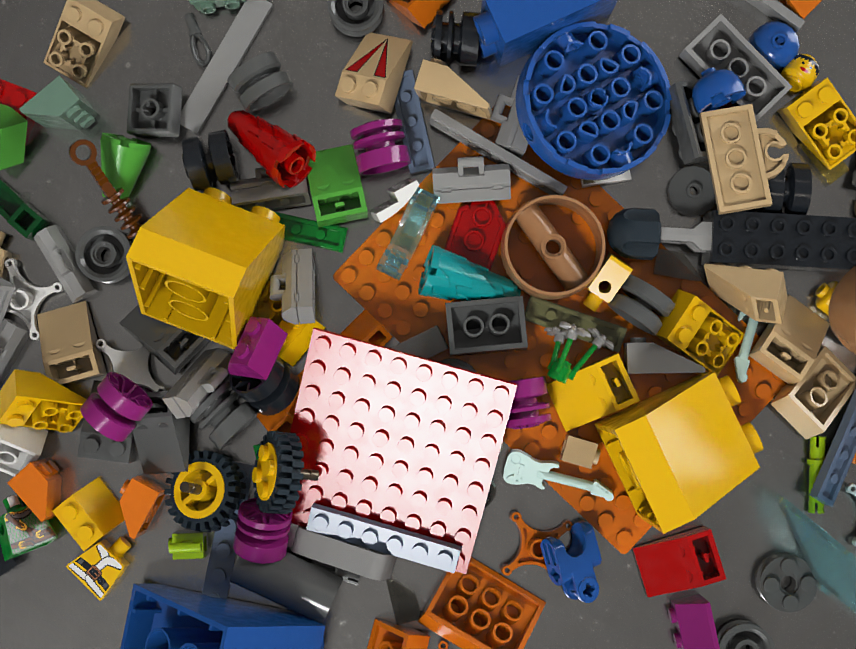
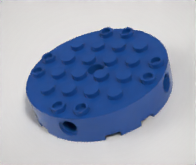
[516,21,672,180]

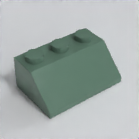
[19,75,99,130]

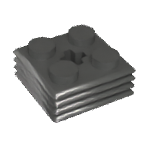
[127,83,182,137]

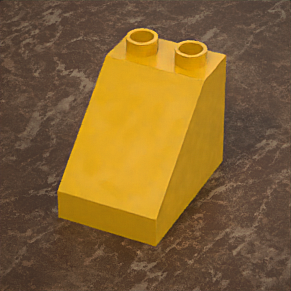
[126,187,285,349]
[595,372,763,534]

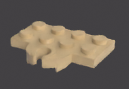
[699,104,789,215]

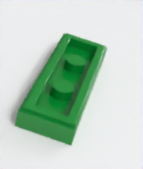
[275,212,348,253]

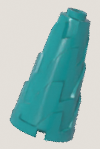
[418,245,521,301]

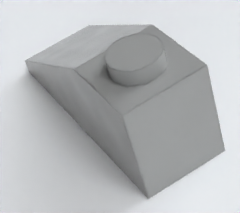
[623,338,705,374]

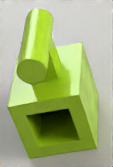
[168,530,208,560]

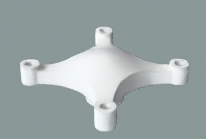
[4,258,65,340]
[96,339,166,392]

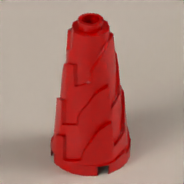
[227,110,316,188]

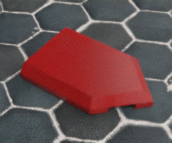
[444,200,506,271]

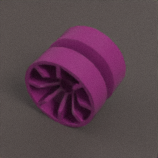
[80,372,153,442]

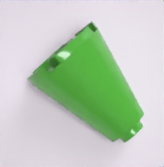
[100,133,152,199]

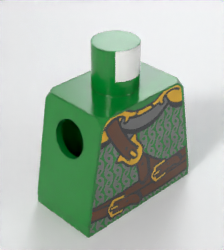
[0,495,58,561]

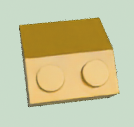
[52,476,125,551]

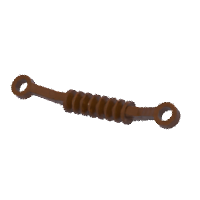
[69,139,146,239]

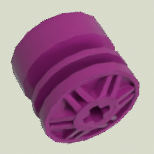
[350,119,411,175]
[506,376,552,429]
[233,498,293,564]

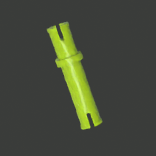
[807,436,826,514]

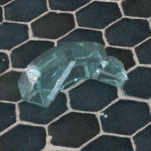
[376,187,440,280]

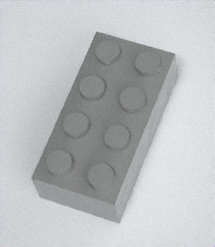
[679,14,792,122]

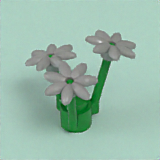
[544,321,614,384]

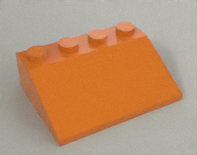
[417,557,546,649]

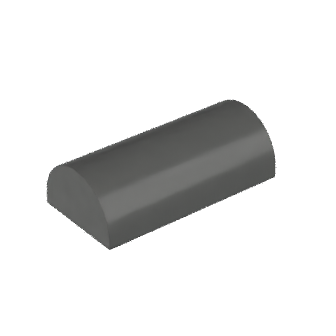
[229,552,343,624]

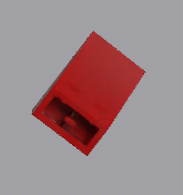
[632,526,726,597]

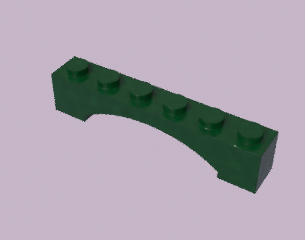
[0,179,51,241]

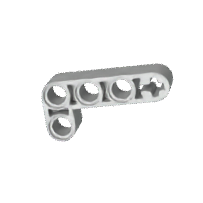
[291,526,396,581]

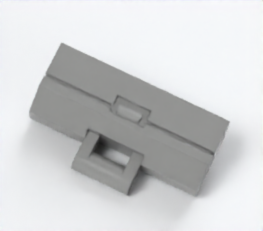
[490,75,528,159]
[432,156,511,204]
[230,167,312,211]
[34,225,99,303]
[270,248,315,324]
[0,318,30,386]
[162,348,232,419]

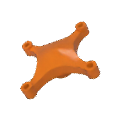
[500,511,573,576]

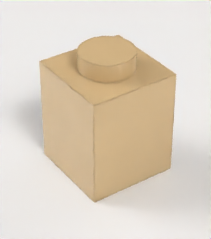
[559,434,601,469]

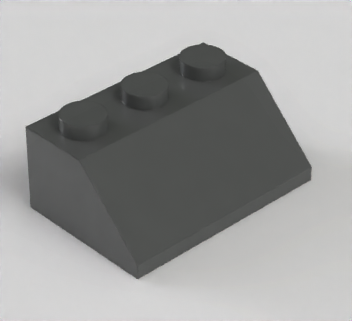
[669,81,708,165]
[445,296,528,357]

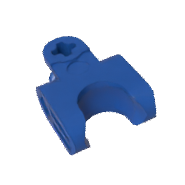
[540,520,602,603]

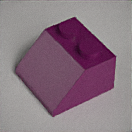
[228,317,288,380]
[668,594,720,649]

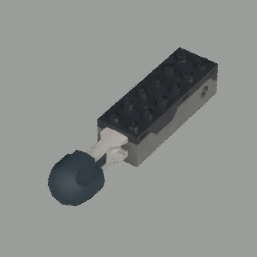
[607,208,856,273]

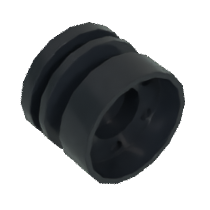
[431,10,480,66]

